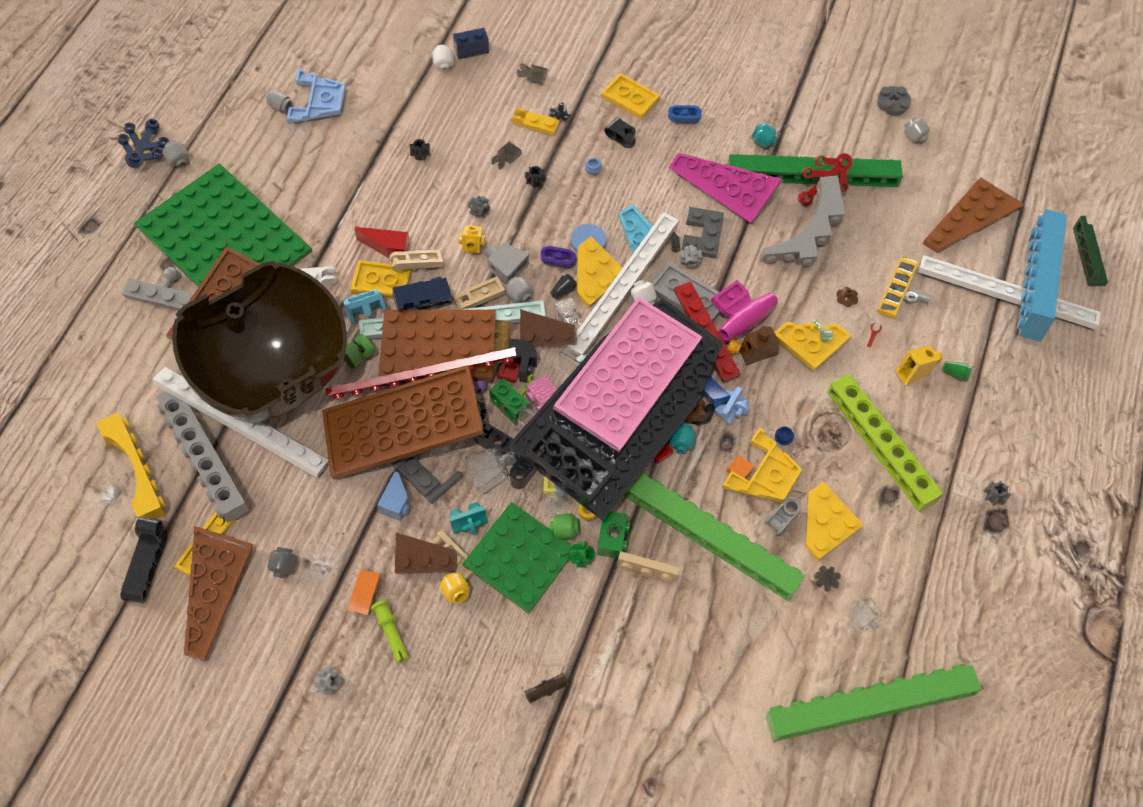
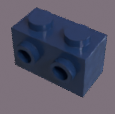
[453,27,489,60]

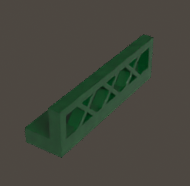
[1073,216,1108,286]

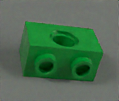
[597,512,630,558]

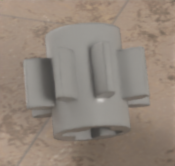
[680,245,702,268]
[314,667,341,695]

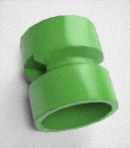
[345,334,375,369]

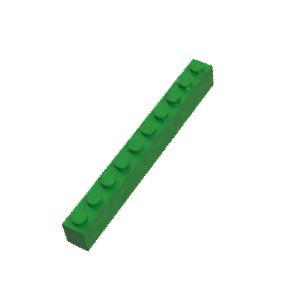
[727,154,903,187]

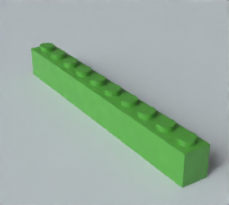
[624,472,805,602]
[766,664,982,742]

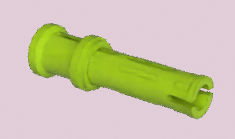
[371,600,409,664]

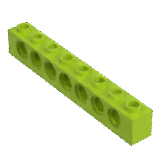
[827,374,943,512]

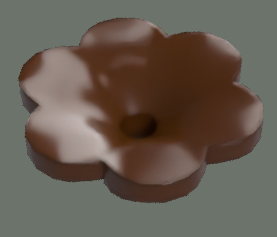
[836,287,858,307]

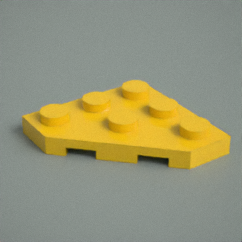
[576,236,623,308]
[775,322,852,372]
[805,481,864,561]

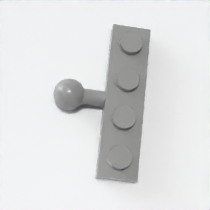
[123,267,194,311]

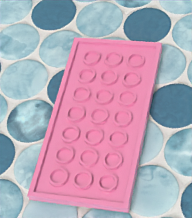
[553,297,702,452]

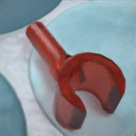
[867,323,882,347]

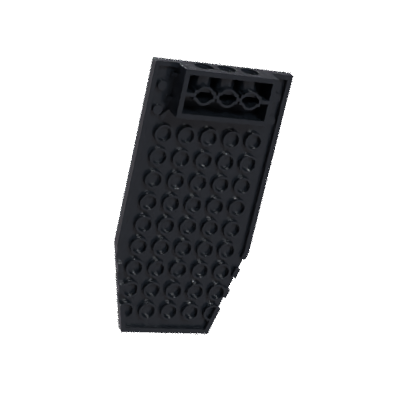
[507,298,723,521]

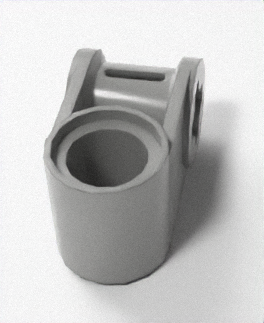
[764,498,802,536]

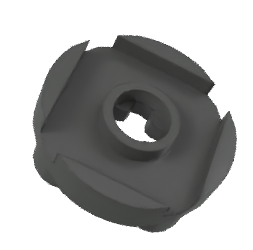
[876,86,911,116]

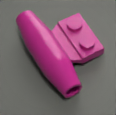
[710,279,778,342]

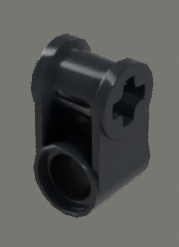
[604,117,636,148]

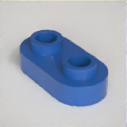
[668,105,702,123]

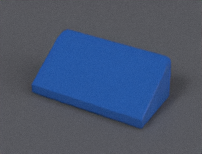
[701,375,731,408]

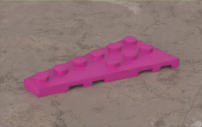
[669,153,783,224]

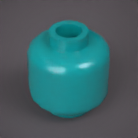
[751,123,778,148]
[669,424,696,454]

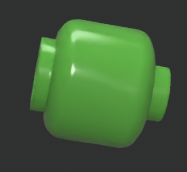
[550,513,580,540]

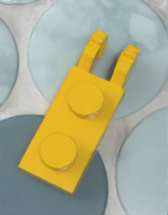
[511,108,560,136]

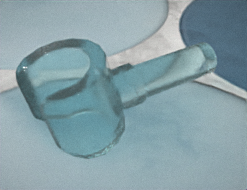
[814,320,833,342]

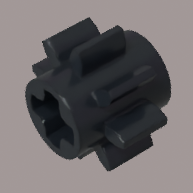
[409,139,430,160]
[525,166,546,188]

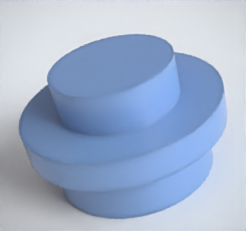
[585,158,602,174]

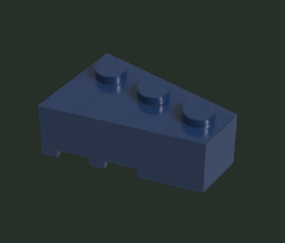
[392,277,452,312]

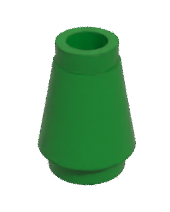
[942,361,973,381]

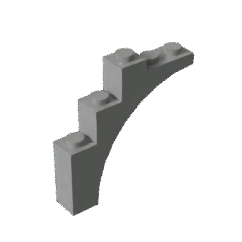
[760,176,845,266]

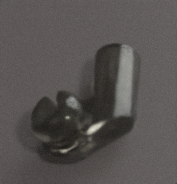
[668,231,680,252]

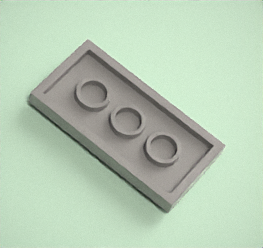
[652,262,720,321]

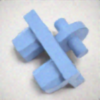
[715,386,750,425]

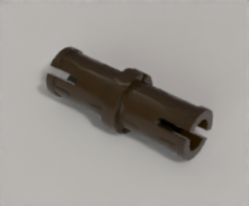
[524,673,569,704]

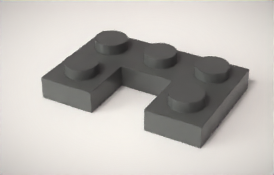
[681,207,724,259]

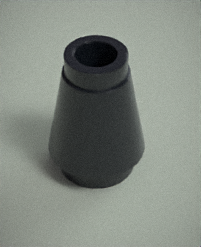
[550,274,577,300]

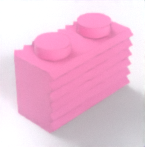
[526,375,557,411]

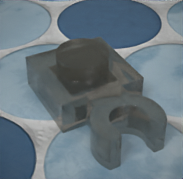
[517,63,548,85]
[492,141,522,170]

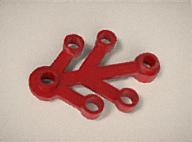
[798,153,852,205]

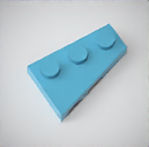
[619,204,653,254]

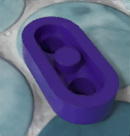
[540,246,576,268]

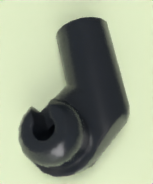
[692,404,715,426]

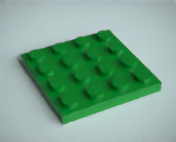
[462,502,572,614]

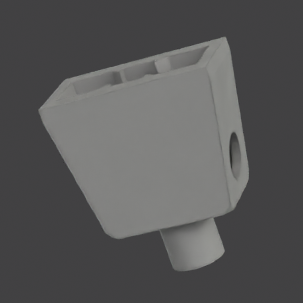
[484,243,529,285]

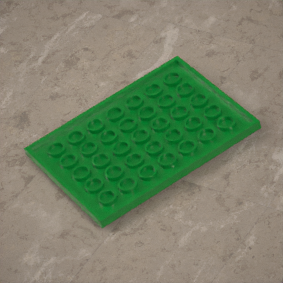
[134,163,312,287]

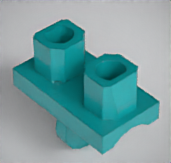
[449,502,488,535]

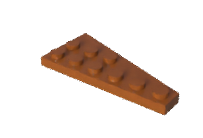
[923,177,1025,253]
[184,526,253,662]

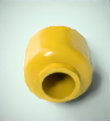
[440,573,470,604]

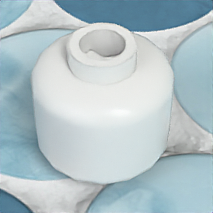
[432,45,455,71]
[630,280,657,305]

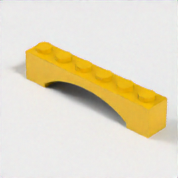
[96,412,166,519]

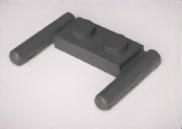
[392,455,463,504]

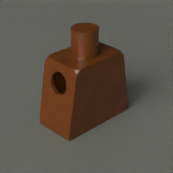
[739,326,779,366]

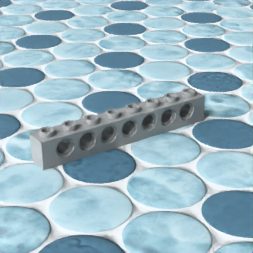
[156,391,249,523]

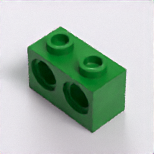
[489,378,530,426]

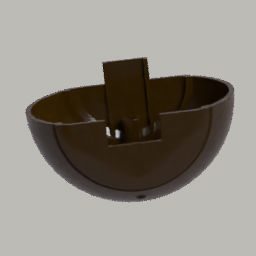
[172,261,347,422]

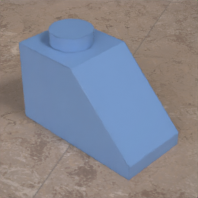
[377,472,411,521]

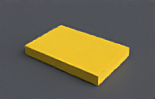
[601,73,661,120]
[350,260,412,299]

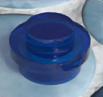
[774,426,794,445]

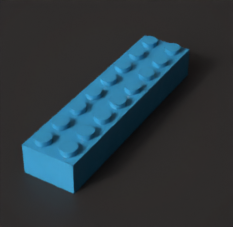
[1017,209,1067,342]

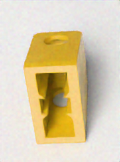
[895,345,943,385]

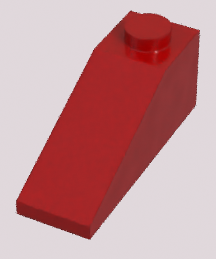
[354,226,410,258]

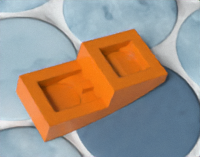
[348,569,381,615]

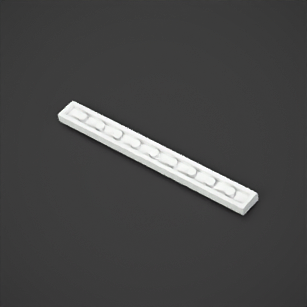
[567,212,679,356]
[918,255,1101,330]
[153,367,329,478]

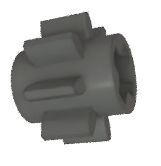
[468,195,490,218]
[984,480,1011,506]

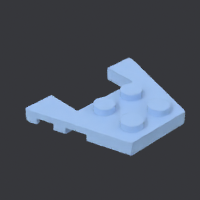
[287,69,346,123]

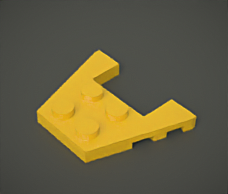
[722,427,802,503]

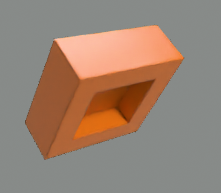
[726,455,754,479]

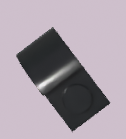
[508,338,537,383]

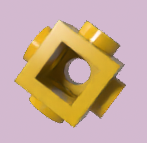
[459,225,485,254]

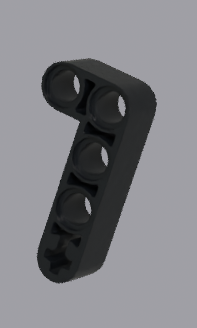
[473,421,537,489]
[120,516,168,603]

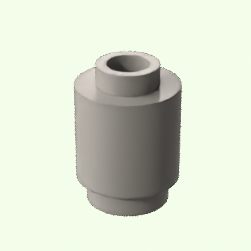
[266,90,293,113]

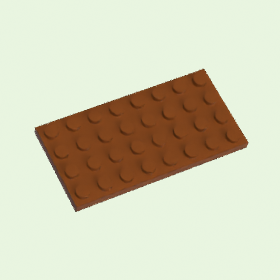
[322,365,484,480]

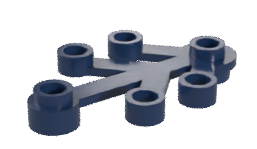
[118,119,169,168]

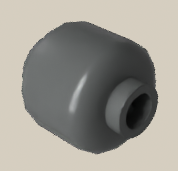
[268,547,297,578]

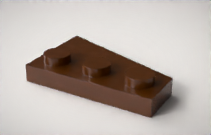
[520,309,577,346]
[395,532,457,574]

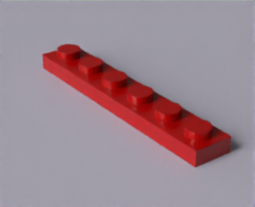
[674,281,741,383]

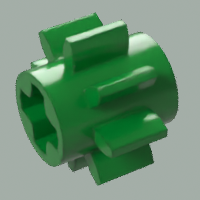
[569,542,594,567]

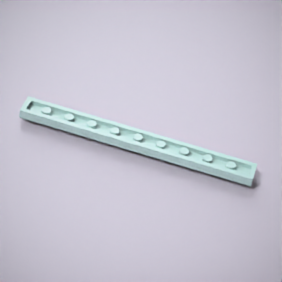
[359,301,546,339]

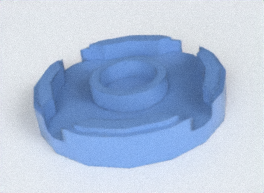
[571,224,606,252]

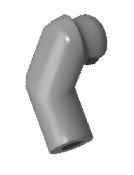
[904,289,932,304]

